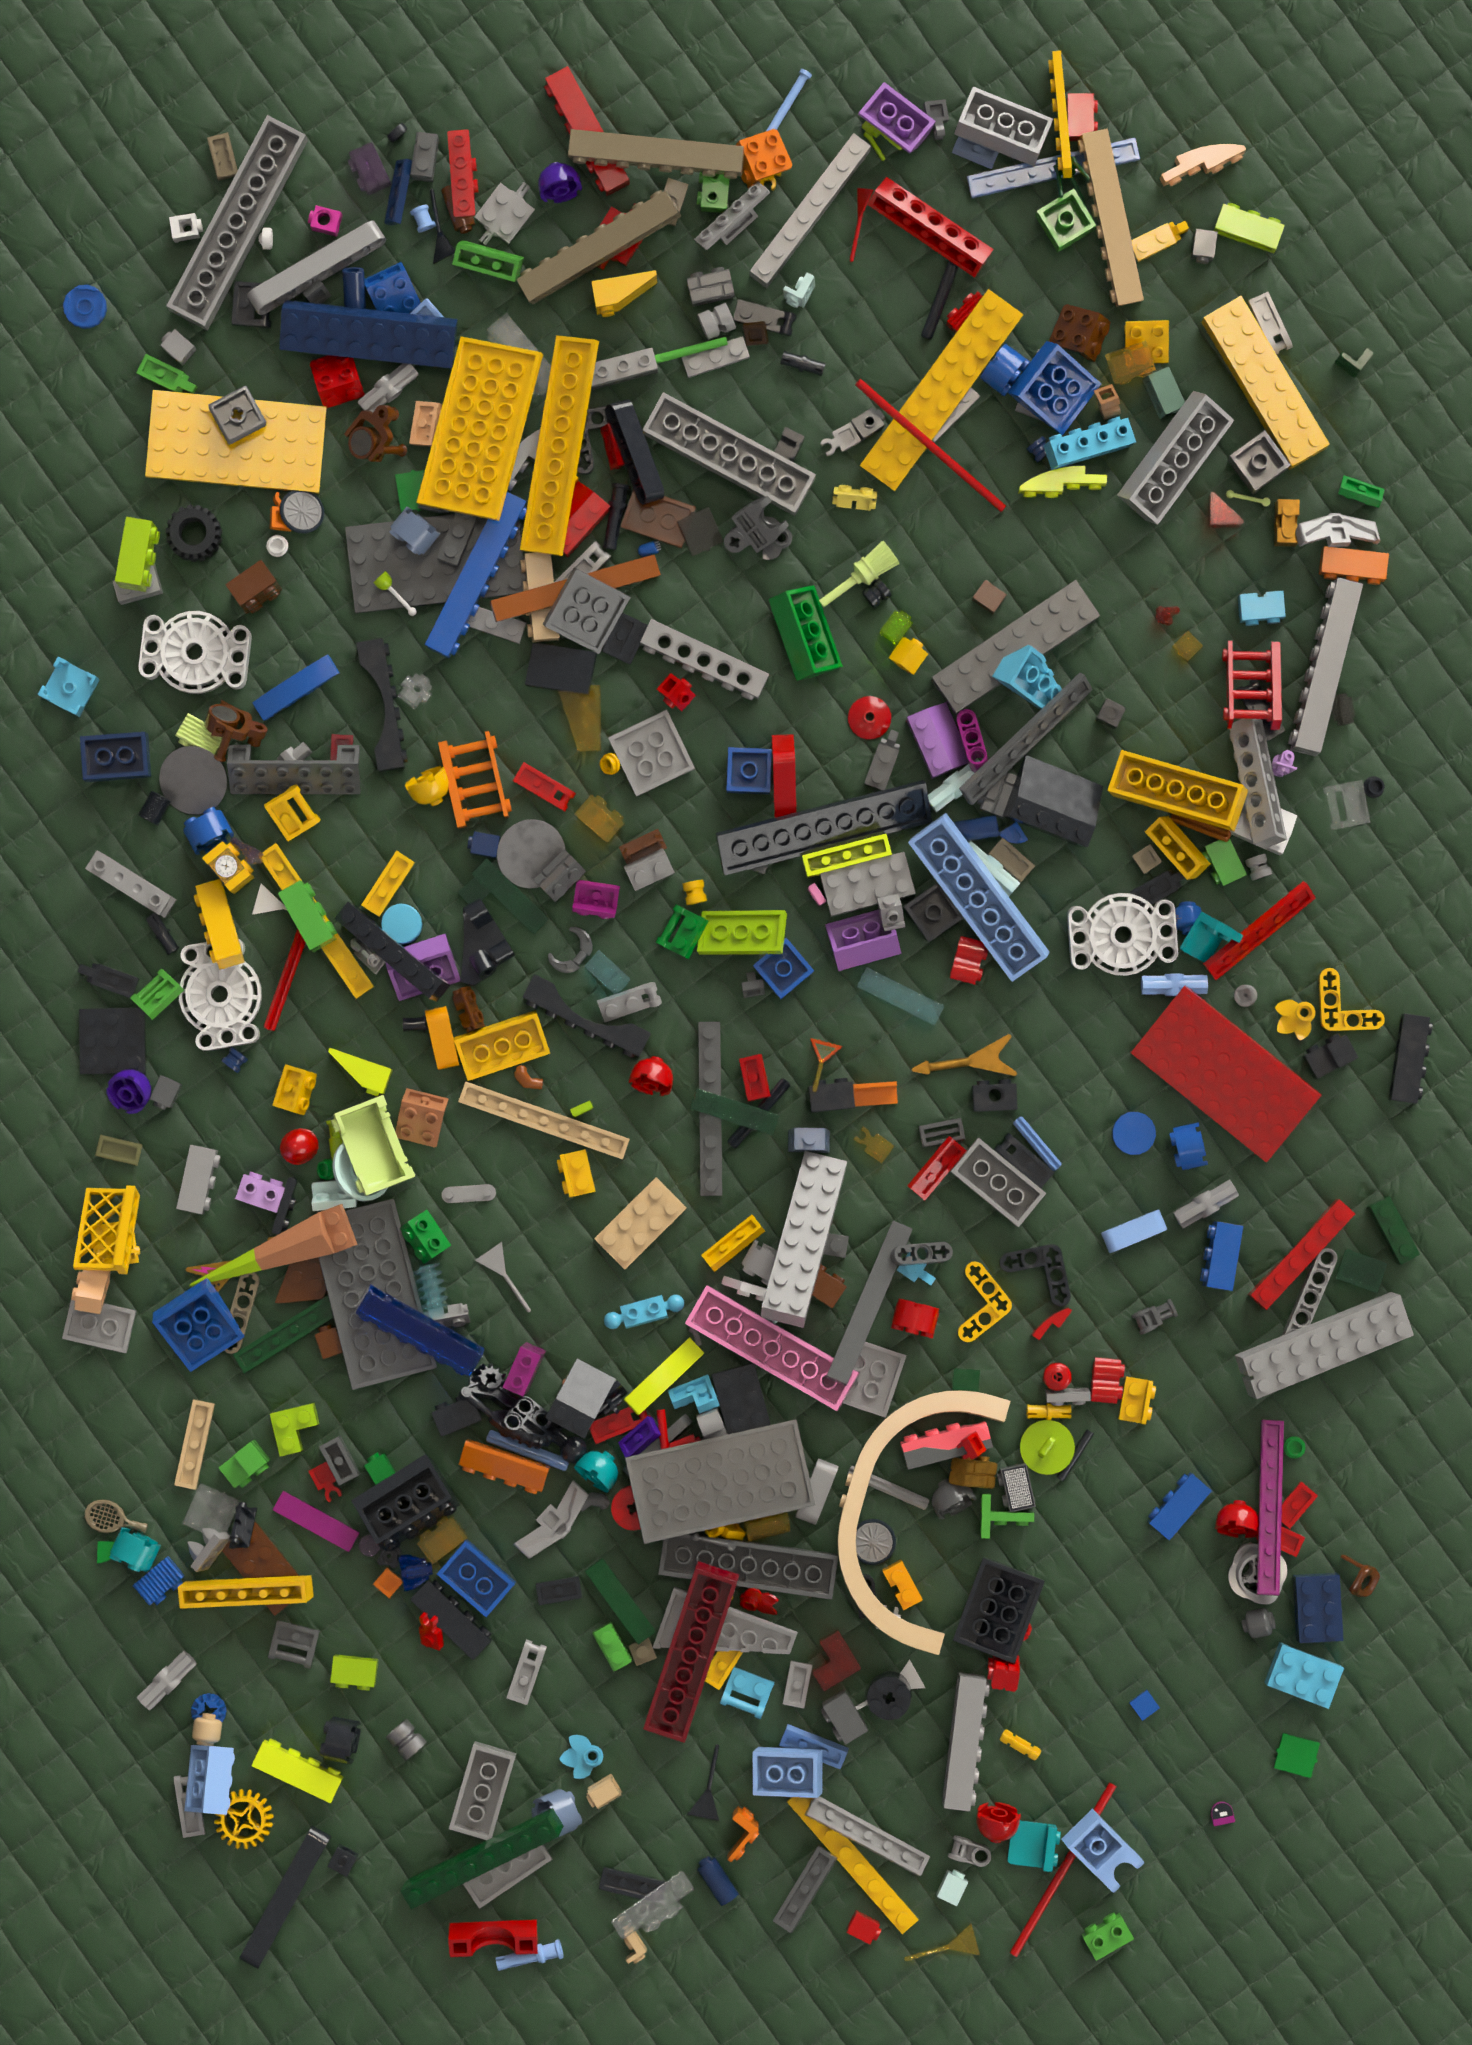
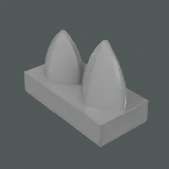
[188,1528,230,1572]

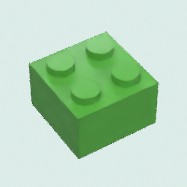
[1035,189,1096,253]

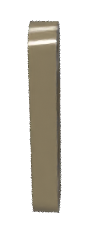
[224,1272,260,1354]

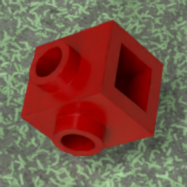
[657,673,696,711]

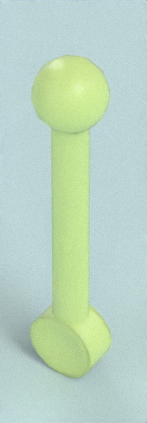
[1226,490,1270,507]

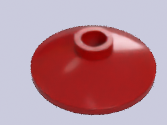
[848,696,891,740]

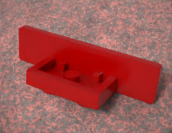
[447,129,479,217]

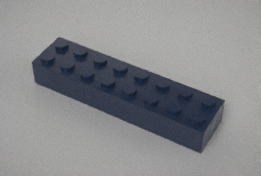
[279,300,458,368]

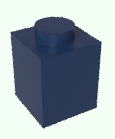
[467,831,501,859]

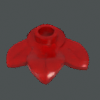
[740,1588,779,1615]

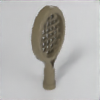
[85,1499,148,1534]

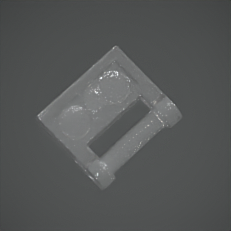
[1323,780,1371,830]

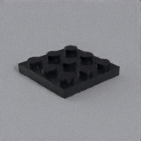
[79,1008,146,1074]

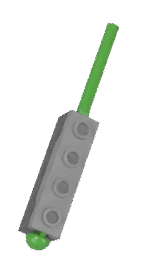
[591,337,728,390]

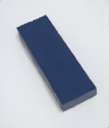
[384,158,412,226]

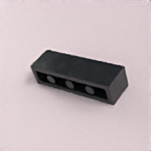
[1388,1013,1433,1104]
[410,1579,492,1660]

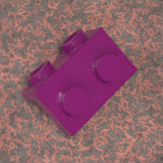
[572,880,620,919]

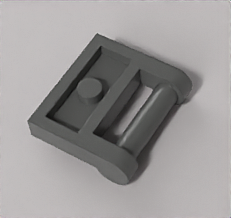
[268,1620,320,1669]

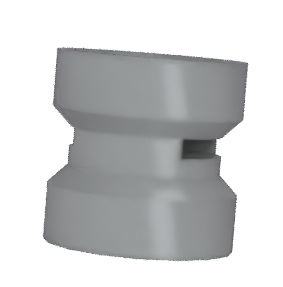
[1245,853,1272,881]

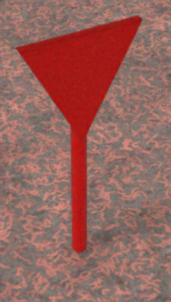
[849,188,874,262]

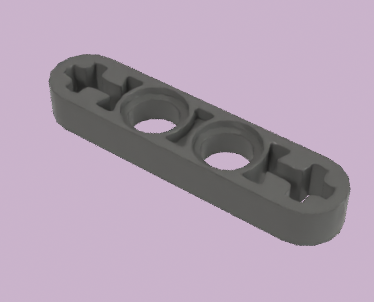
[622,1413,693,1477]

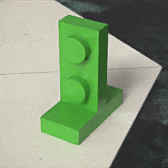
[980,1493,1034,1538]

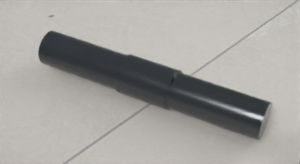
[1057,1429,1094,1482]

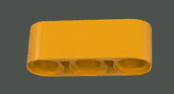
[425,1006,459,1070]

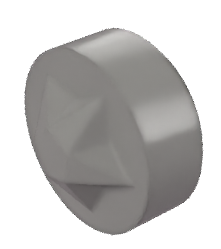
[1234,984,1257,1007]

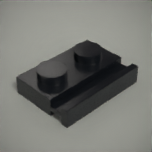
[601,613,648,665]

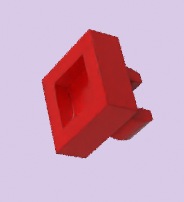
[956,1431,987,1460]

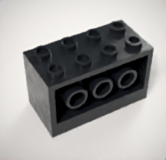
[351,1454,460,1551]

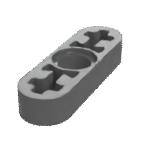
[890,1242,953,1266]

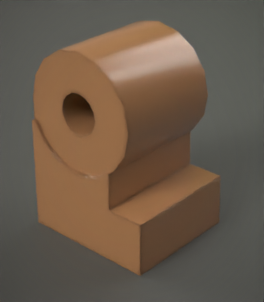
[1094,384,1121,420]

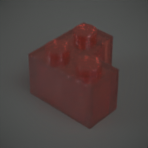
[812,1629,861,1691]

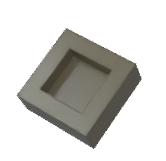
[1132,844,1162,875]
[628,1637,657,1666]

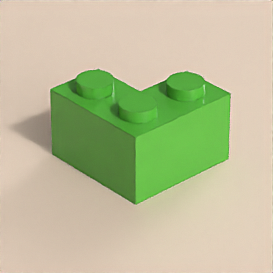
[219,1440,271,1488]

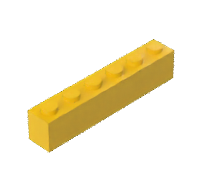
[178,1575,314,1608]

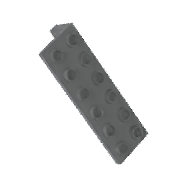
[227,745,361,794]

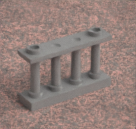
[85,850,177,918]

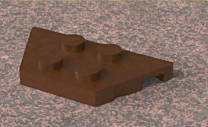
[275,1257,327,1303]

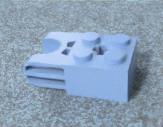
[1061,1808,1144,1893]

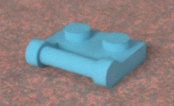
[720,1666,774,1719]

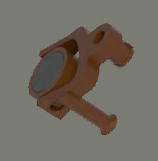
[344,405,407,462]
[204,700,267,762]

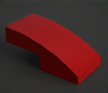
[1031,1308,1072,1340]

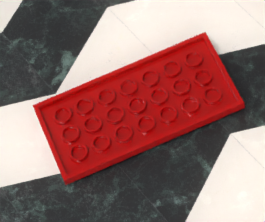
[1131,985,1322,1163]

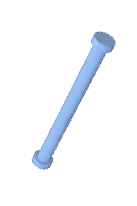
[766,69,812,131]

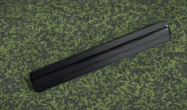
[921,261,959,340]
[727,1078,790,1148]

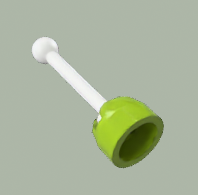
[373,571,417,616]

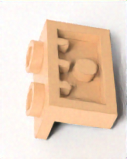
[409,401,442,447]

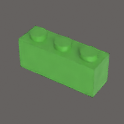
[452,240,524,282]

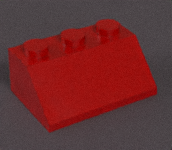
[563,481,610,558]

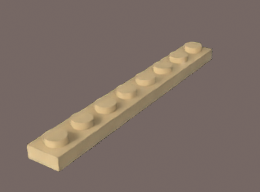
[458,1081,630,1159]

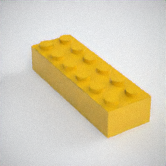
[1107,750,1248,832]

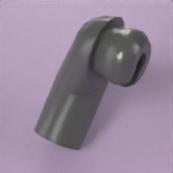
[581,1492,610,1512]

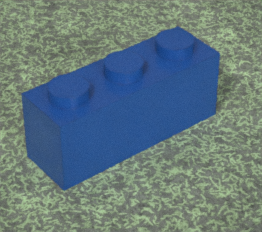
[1148,1473,1212,1541]

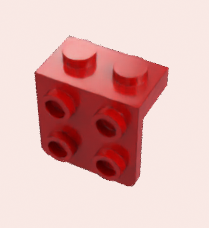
[310,355,365,408]

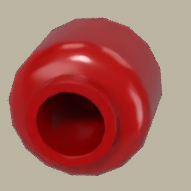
[1043,1362,1072,1391]

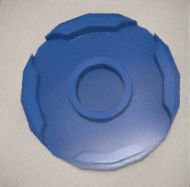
[63,285,107,329]
[1112,1112,1156,1155]

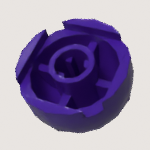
[538,162,582,203]
[106,1069,151,1114]

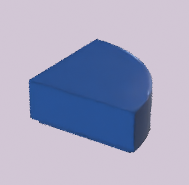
[999,822,1028,844]

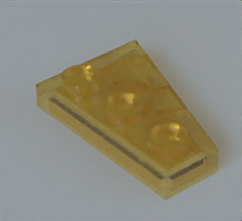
[558,685,601,752]

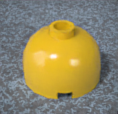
[405,766,449,806]

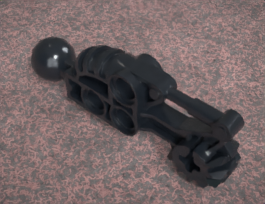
[458,1363,587,1464]

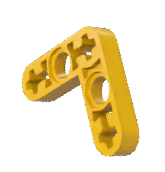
[1319,968,1385,1031]
[958,1261,1012,1342]

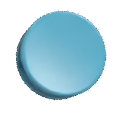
[381,904,422,945]

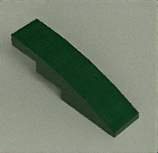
[585,1558,656,1645]

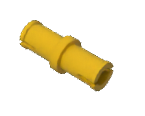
[1026,1403,1071,1420]

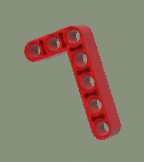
[772,734,796,818]

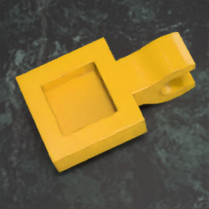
[704,1523,746,1540]

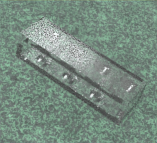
[486,313,551,399]

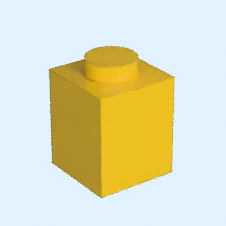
[889,637,928,675]

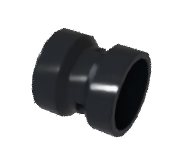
[862,579,892,609]

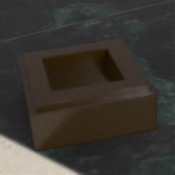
[743,321,769,346]

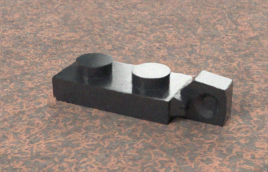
[1129,869,1185,907]
[78,963,140,998]

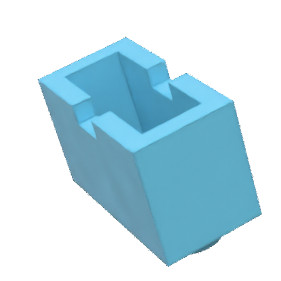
[1238,591,1286,626]

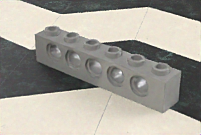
[640,619,769,701]
[1229,719,1287,849]

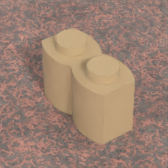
[586,1774,622,1809]

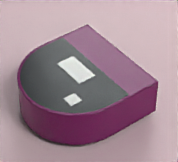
[1211,1801,1235,1826]

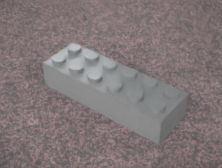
[1117,391,1234,525]
[942,1672,990,1811]

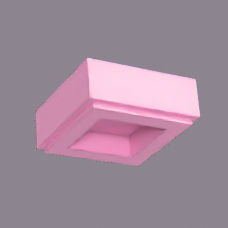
[808,883,826,906]

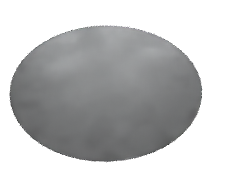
[159,746,227,814]
[497,819,565,888]

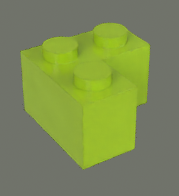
[270,1403,320,1456]

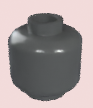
[1242,1608,1276,1639]

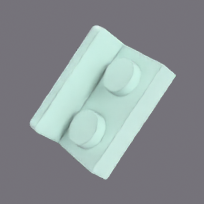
[783,273,815,308]
[312,1180,357,1211]

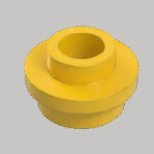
[600,753,620,775]

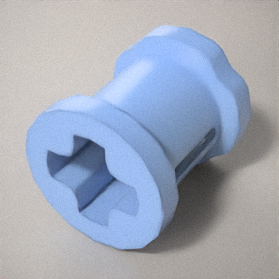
[410,204,436,232]

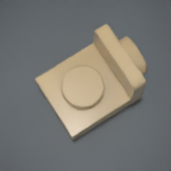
[624,1926,647,1964]

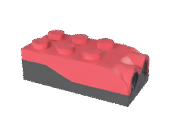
[900,1421,993,1470]

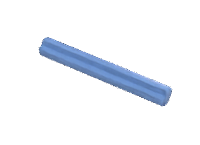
[486,1430,569,1471]

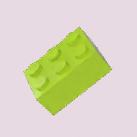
[115,517,160,592]

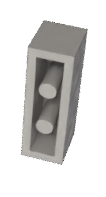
[176,1145,221,1214]

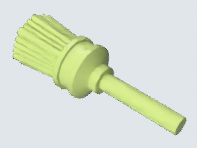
[819,541,899,607]

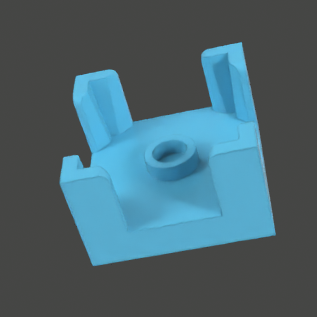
[38,657,100,718]

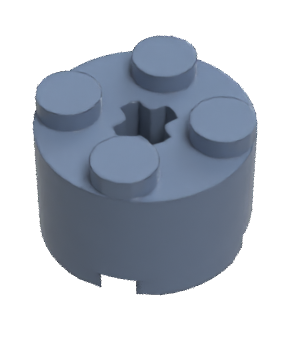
[389,506,440,556]
[532,1789,582,1840]

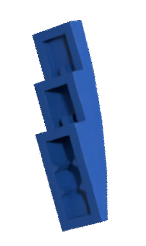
[252,655,340,721]

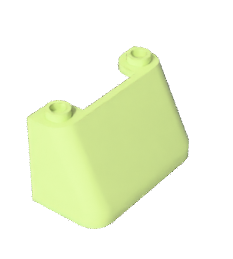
[331,1095,415,1196]

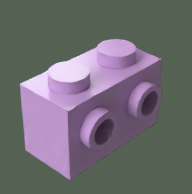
[235,1171,285,1213]

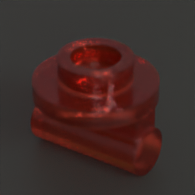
[1156,606,1180,626]

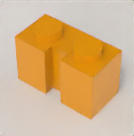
[882,1560,923,1610]

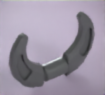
[548,927,593,973]

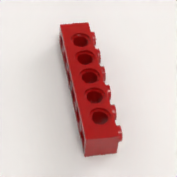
[867,177,994,278]

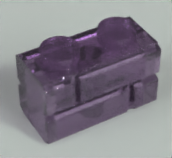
[347,142,391,195]

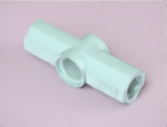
[928,758,980,812]
[969,841,1020,897]

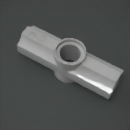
[357,363,419,412]
[1173,1180,1239,1229]
[137,1650,197,1711]

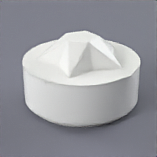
[259,228,273,250]

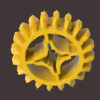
[214,1789,274,1849]

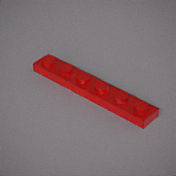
[1203,881,1316,980]

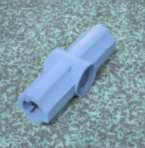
[1141,974,1208,996]

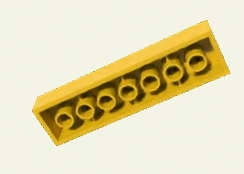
[1201,296,1330,470]

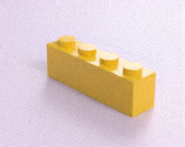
[194,879,245,970]

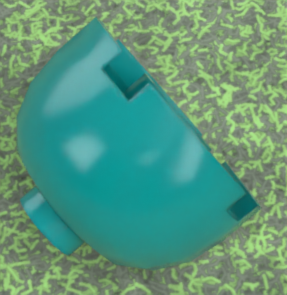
[574,1451,618,1493]

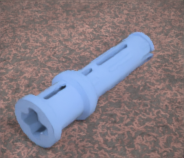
[496,1939,563,1971]

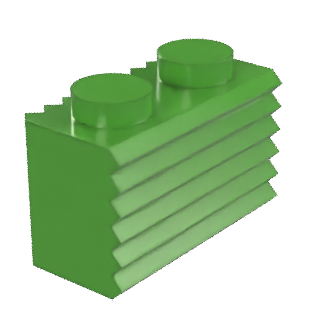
[592,1622,632,1672]

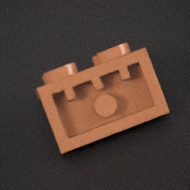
[395,1088,449,1147]

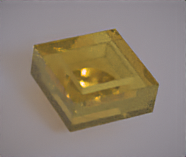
[1172,631,1203,662]

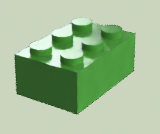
[278,880,337,952]

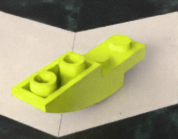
[1018,466,1107,498]

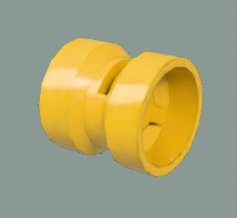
[682,880,707,905]

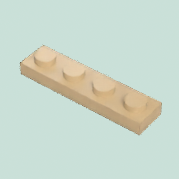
[174,1399,215,1490]

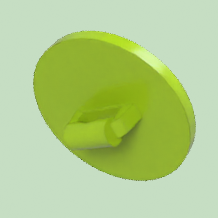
[1020,1420,1075,1475]

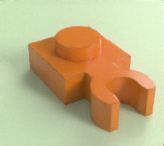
[270,492,292,532]

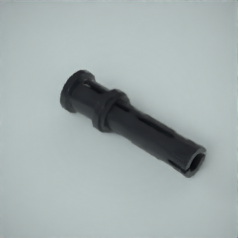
[603,483,631,550]

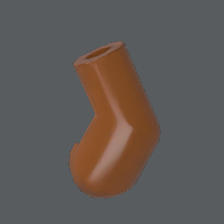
[514,1065,543,1089]

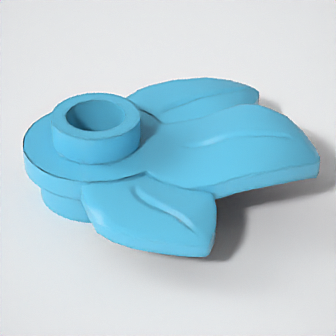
[560,1735,603,1779]

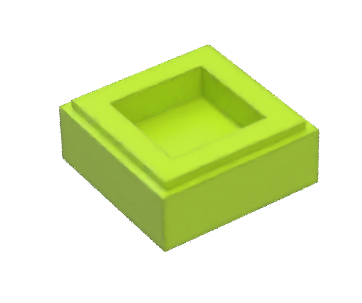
[570,1101,593,1117]

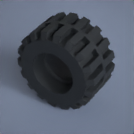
[165,505,222,562]

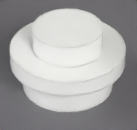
[266,535,288,557]

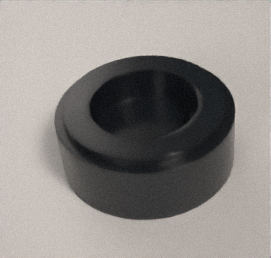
[387,122,408,143]

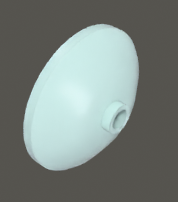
[333,1143,388,1201]

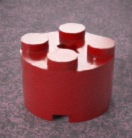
[891,1298,939,1339]
[611,1485,640,1530]

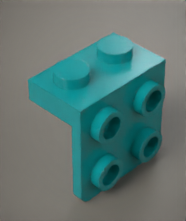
[1007,1820,1061,1872]

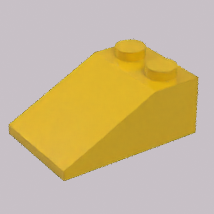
[592,270,657,317]

